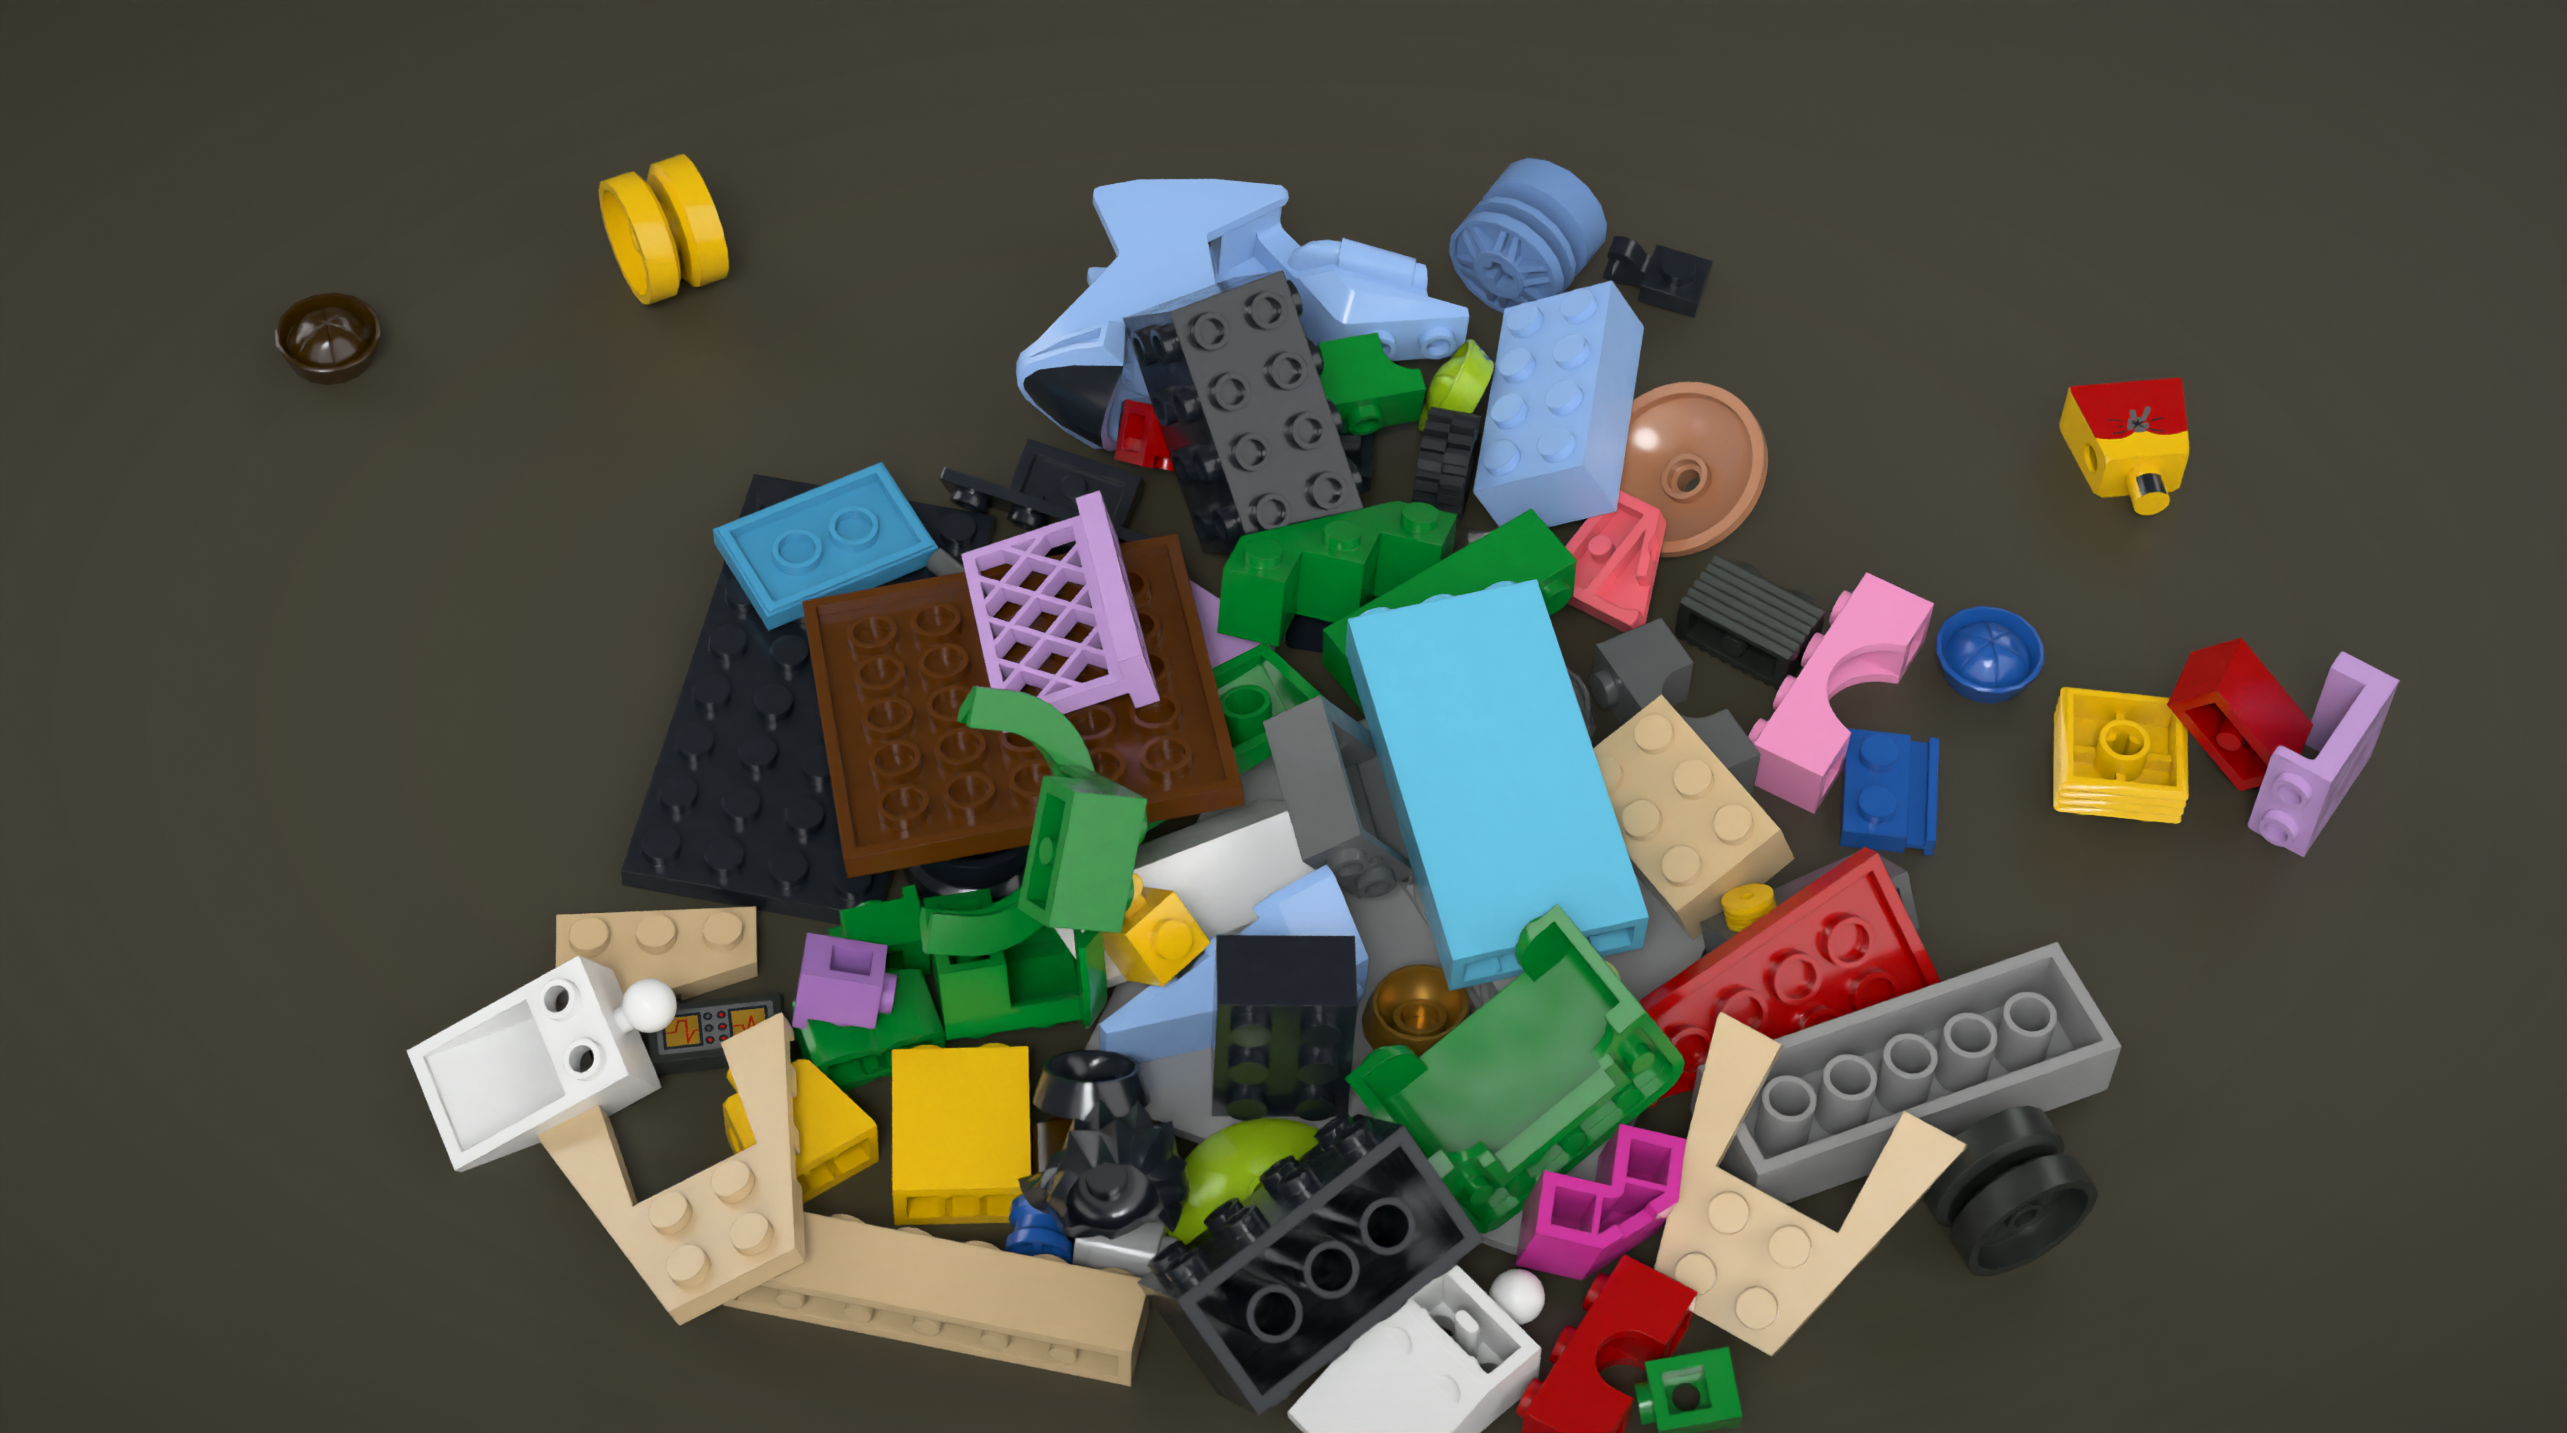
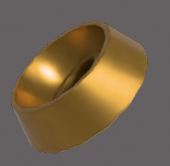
[1361,964,1476,1057]

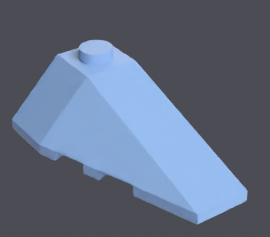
[1099,864,1369,1063]

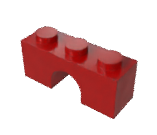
[1516,1254,1698,1433]

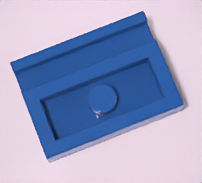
[1839,728,1939,856]

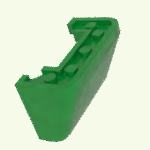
[1345,904,1685,1234]

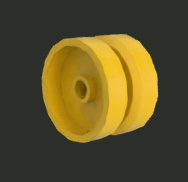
[598,154,729,305]

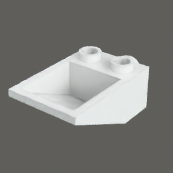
[407,955,677,1172]
[1288,1265,1545,1433]

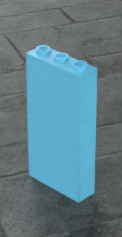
[1345,579,1649,991]

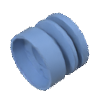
[1449,158,1607,314]

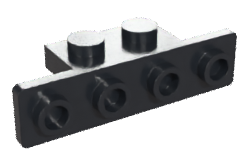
[939,439,1154,544]

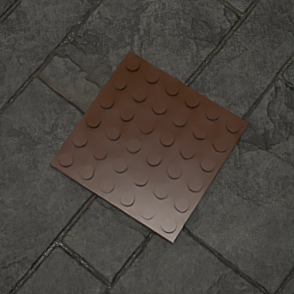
[802,533,1245,878]

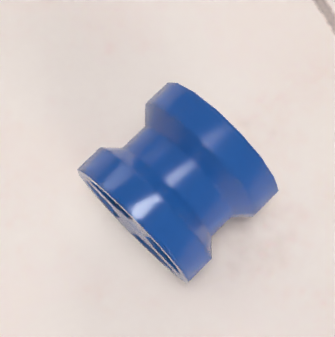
[1004,1194,1074,1264]

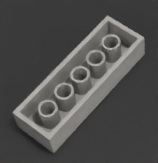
[1690,942,2122,1204]

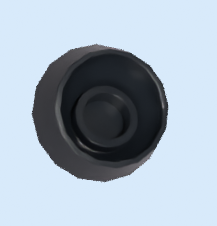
[1032,1050,1151,1120]

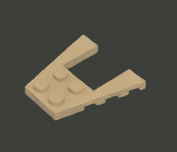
[538,1012,806,1326]
[1654,1012,1968,1356]

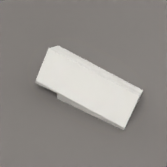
[1055,800,1315,988]

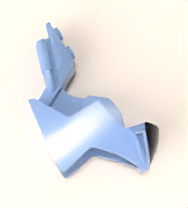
[1016,179,1469,452]

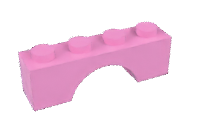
[1748,572,1934,814]

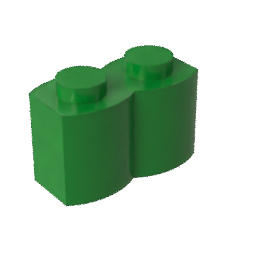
[792,968,945,1091]

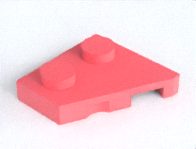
[1565,490,1667,633]

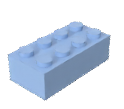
[1473,281,1644,527]

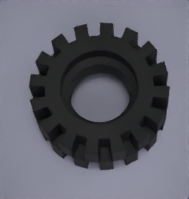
[1411,407,1481,524]

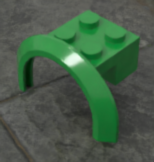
[919,686,1147,956]
[923,888,1107,1040]

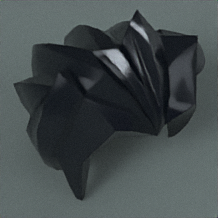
[1018,1099,1192,1240]

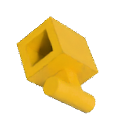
[1102,873,1211,987]

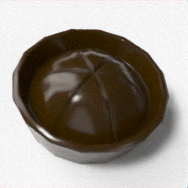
[274,293,382,385]

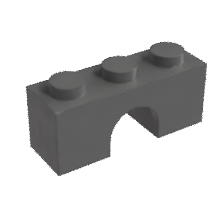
[1589,618,1761,794]

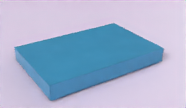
[713,462,938,631]

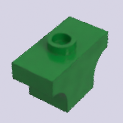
[1317,332,1426,435]

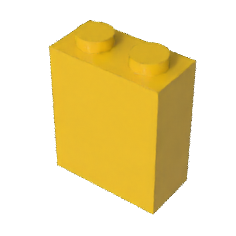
[892,1043,1031,1226]

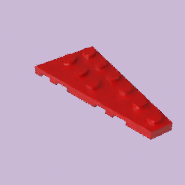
[1638,847,1941,1108]

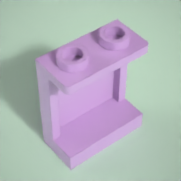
[2248,651,2400,858]

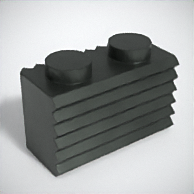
[1675,555,1826,691]

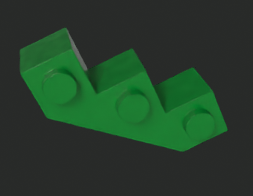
[1217,501,1457,647]

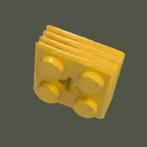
[2053,687,2189,824]

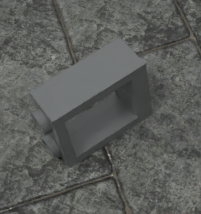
[1263,695,1414,899]

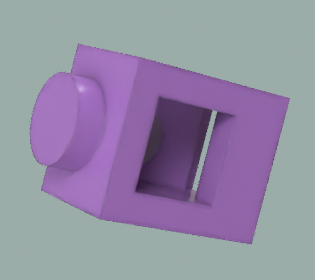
[792,933,897,1029]

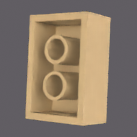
[1593,694,1795,940]

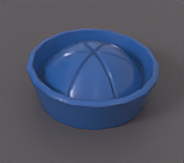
[1936,606,2044,704]

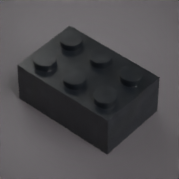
[1211,935,1357,1121]

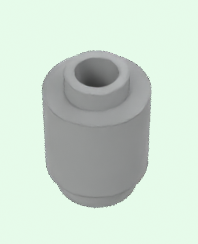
[1073,1221,1178,1278]

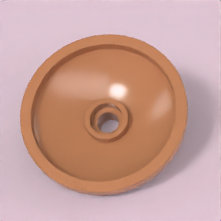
[1620,382,1768,557]

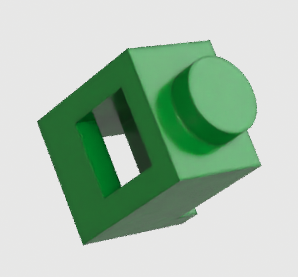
[827,884,931,976]
[1634,1347,1742,1433]

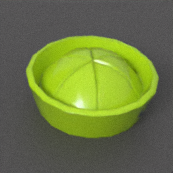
[1418,339,1494,432]

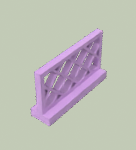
[961,490,1160,733]

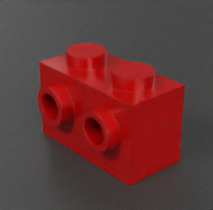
[2167,637,2313,792]

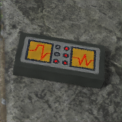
[648,993,782,1076]

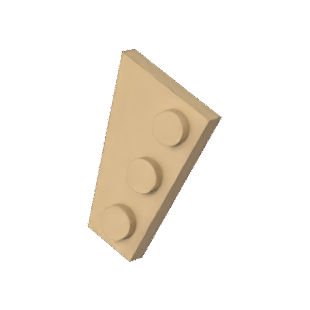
[556,907,758,1000]

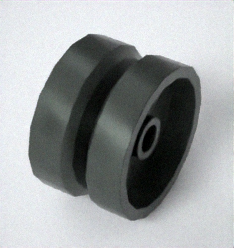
[1922,1105,2098,1276]

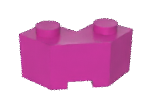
[1515,1124,1686,1281]

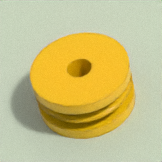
[1721,883,1777,932]

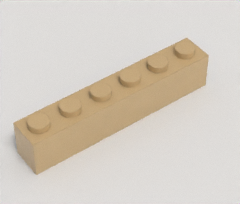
[723,1212,1149,1386]

